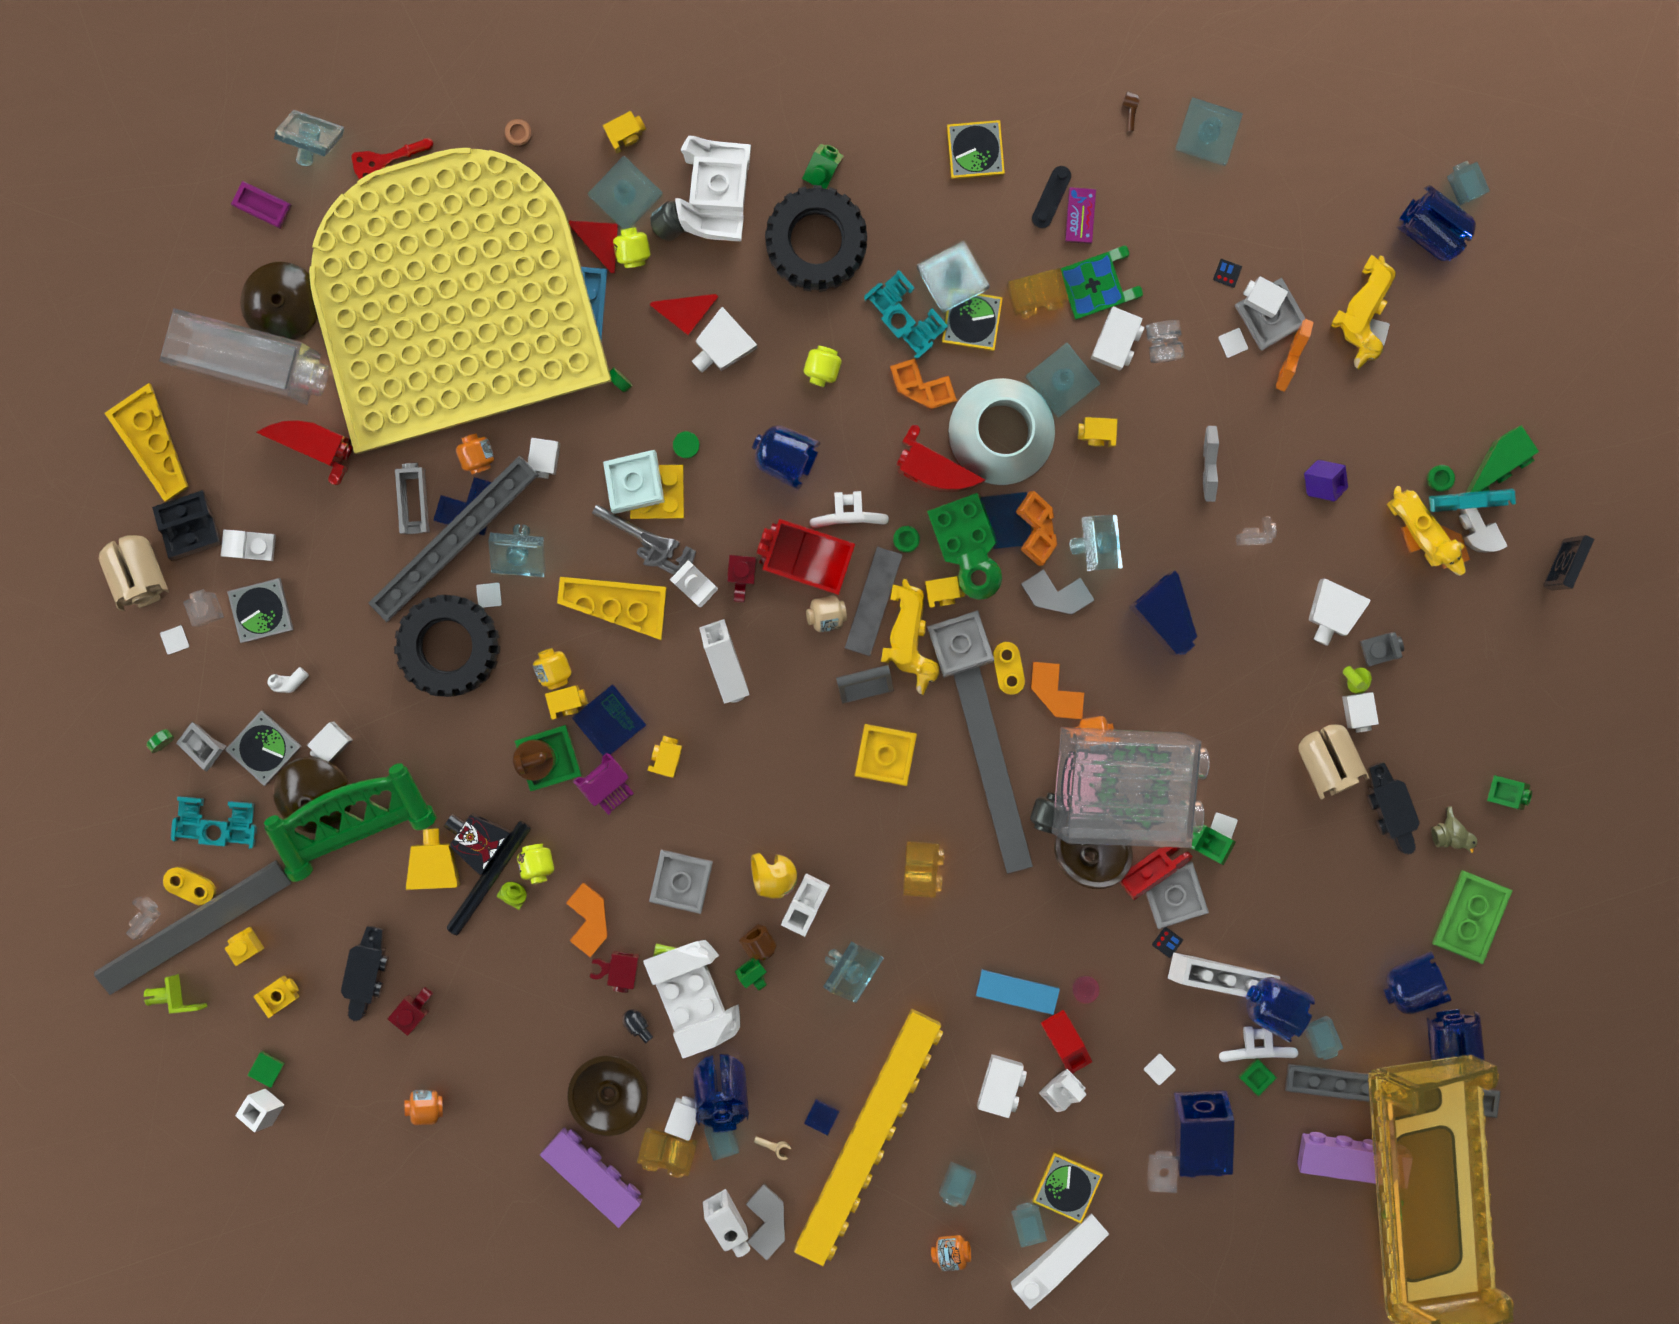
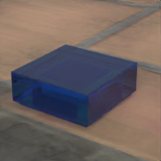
[804,1099,840,1136]

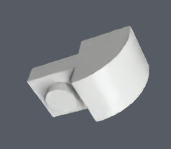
[1459,508,1507,553]
[221,530,276,561]
[781,874,830,937]
[1039,1069,1087,1112]

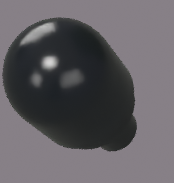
[622,1009,653,1044]

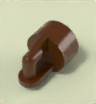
[513,740,556,781]

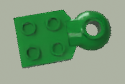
[927,493,1002,600]

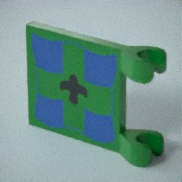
[1058,245,1143,320]

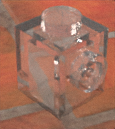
[183,589,224,627]

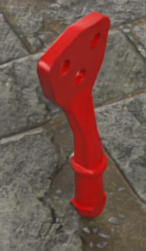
[351,138,433,180]

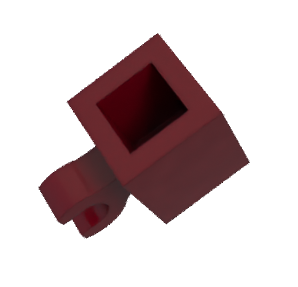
[727,555,757,602]
[590,951,640,993]
[387,987,433,1036]

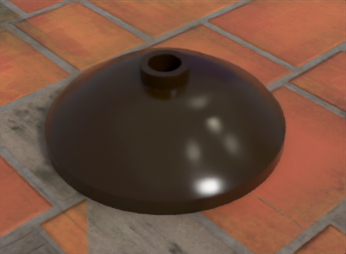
[240,262,318,342]
[273,757,352,833]
[1054,814,1133,889]
[567,1055,648,1136]

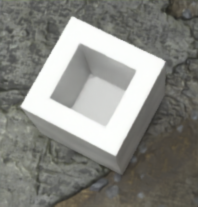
[1243,276,1288,318]
[528,438,560,479]
[1342,692,1379,733]
[307,722,353,763]
[235,1088,284,1132]
[664,1096,701,1141]

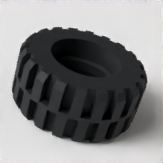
[765,185,867,292]
[394,595,500,697]

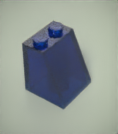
[1129,570,1197,655]
[1174,1091,1235,1177]

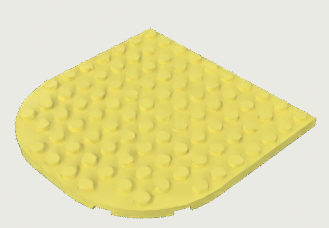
[309,148,612,454]

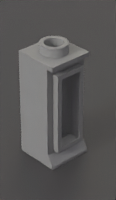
[395,463,430,535]

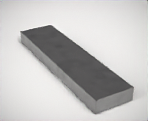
[845,547,902,656]

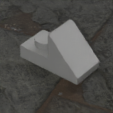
[176,722,227,772]

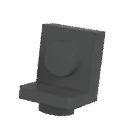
[1360,632,1404,667]

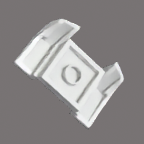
[675,136,751,241]
[643,940,740,1058]

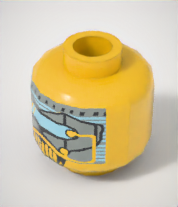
[532,648,572,690]

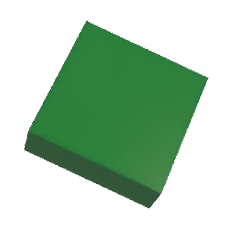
[247,1051,285,1088]
[1238,1058,1277,1097]

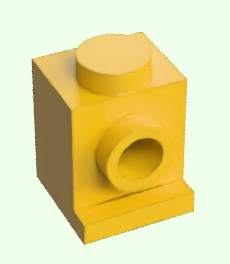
[603,111,647,153]
[1077,417,1117,447]
[925,576,965,608]
[545,685,588,719]
[647,736,683,778]
[224,926,265,966]
[253,975,300,1018]

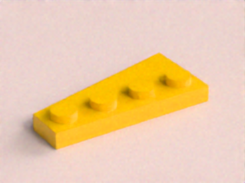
[105,383,189,502]
[557,577,667,640]

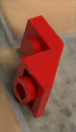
[1041,1010,1092,1074]

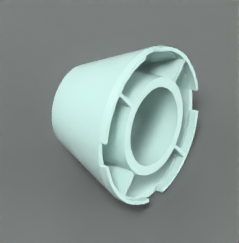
[948,378,1055,485]

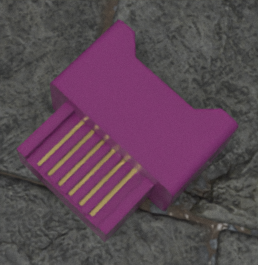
[573,753,634,815]

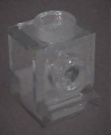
[1147,1151,1178,1193]

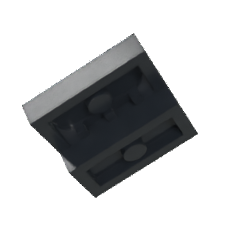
[152,490,222,561]

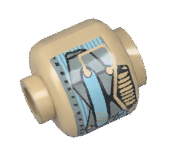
[806,595,847,632]

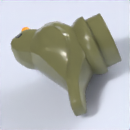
[1431,806,1478,853]

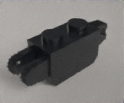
[1367,762,1420,855]
[341,926,389,1022]

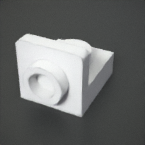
[670,560,718,607]

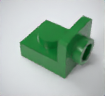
[1487,775,1532,810]

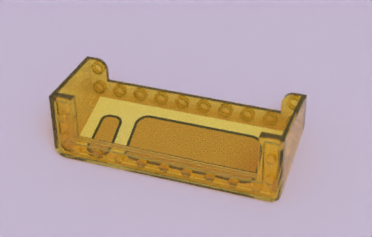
[1368,1055,1514,1324]

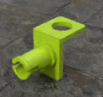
[144,974,208,1014]

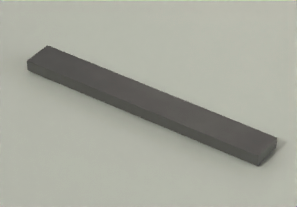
[368,456,539,622]
[954,667,1033,874]
[94,860,292,995]
[1285,1064,1501,1118]

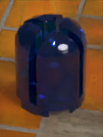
[1396,185,1476,261]
[1427,1009,1486,1082]
[693,1054,749,1133]

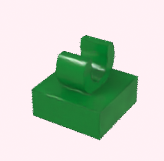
[735,958,767,991]

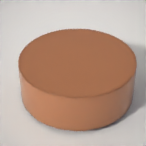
[505,119,532,147]

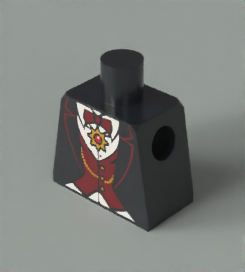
[444,813,512,875]

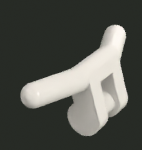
[809,491,889,528]
[1219,1025,1299,1062]

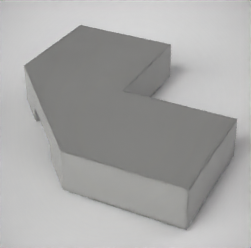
[1203,426,1219,502]
[1021,569,1094,615]
[746,1184,785,1260]

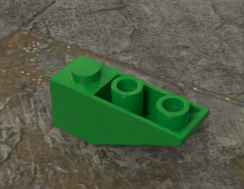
[1465,425,1539,493]

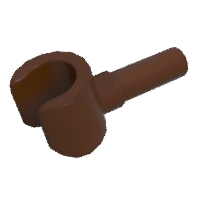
[1122,92,1140,131]

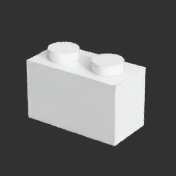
[1090,306,1144,371]
[977,1054,1027,1118]

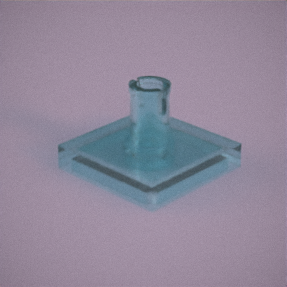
[1175,97,1243,166]
[274,110,344,166]
[587,156,663,229]
[917,241,990,313]
[1025,343,1100,418]
[1070,515,1122,571]
[489,524,546,577]
[823,941,884,1003]

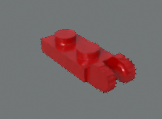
[1119,839,1193,901]

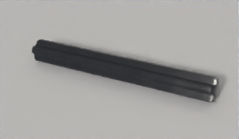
[446,821,531,936]

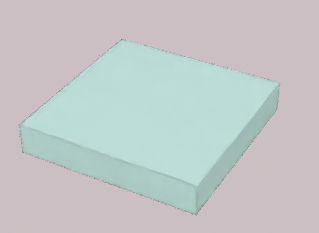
[603,450,665,514]

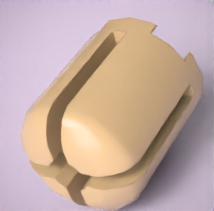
[99,535,169,611]
[1298,724,1370,800]

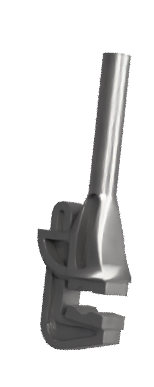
[592,504,696,575]

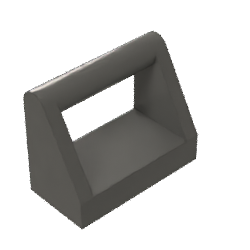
[836,665,894,704]

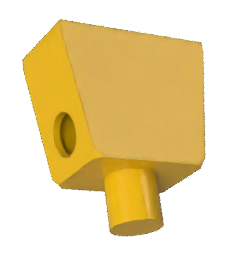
[406,828,461,890]

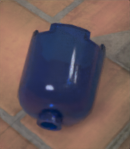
[752,425,820,490]
[1383,951,1452,1015]
[1246,977,1315,1043]

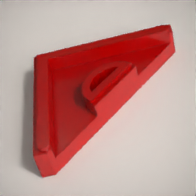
[569,220,619,274]
[649,294,719,336]

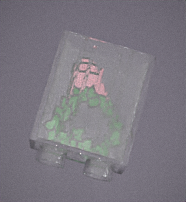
[159,308,329,405]
[1052,727,1209,848]

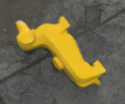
[1331,255,1396,370]
[1386,486,1466,576]
[881,579,939,695]

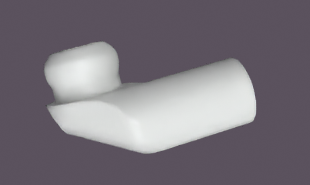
[267,667,309,693]

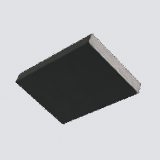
[1543,535,1595,591]

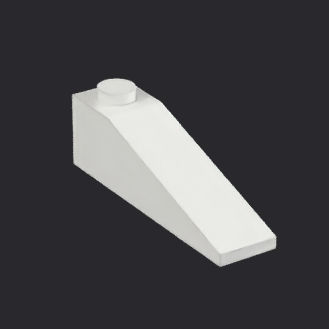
[1168,953,1280,1003]
[1011,1213,1109,1309]

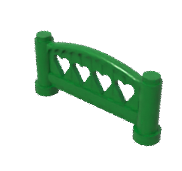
[264,763,437,882]

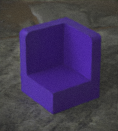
[1304,460,1348,502]

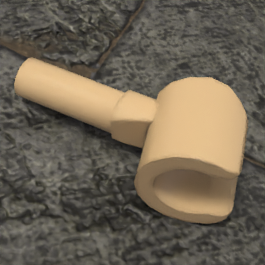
[754,1136,791,1160]

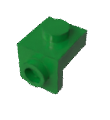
[802,144,844,189]
[1190,824,1236,865]

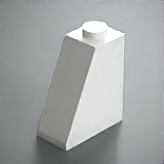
[699,619,749,704]

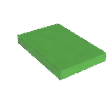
[1432,870,1513,964]

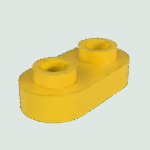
[993,642,1025,695]
[163,867,216,905]

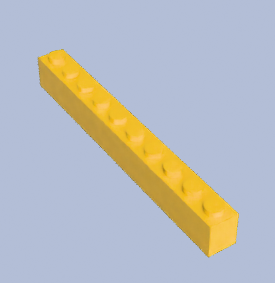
[794,1009,943,1266]

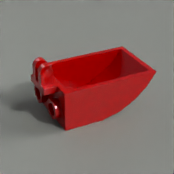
[256,420,353,485]
[896,425,985,492]
[756,519,855,595]

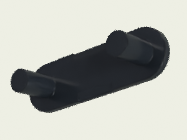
[1032,166,1071,228]

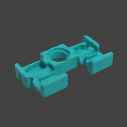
[864,270,948,359]
[1429,489,1516,512]
[171,796,257,849]

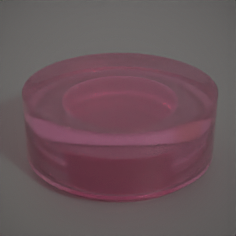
[1072,976,1099,1003]

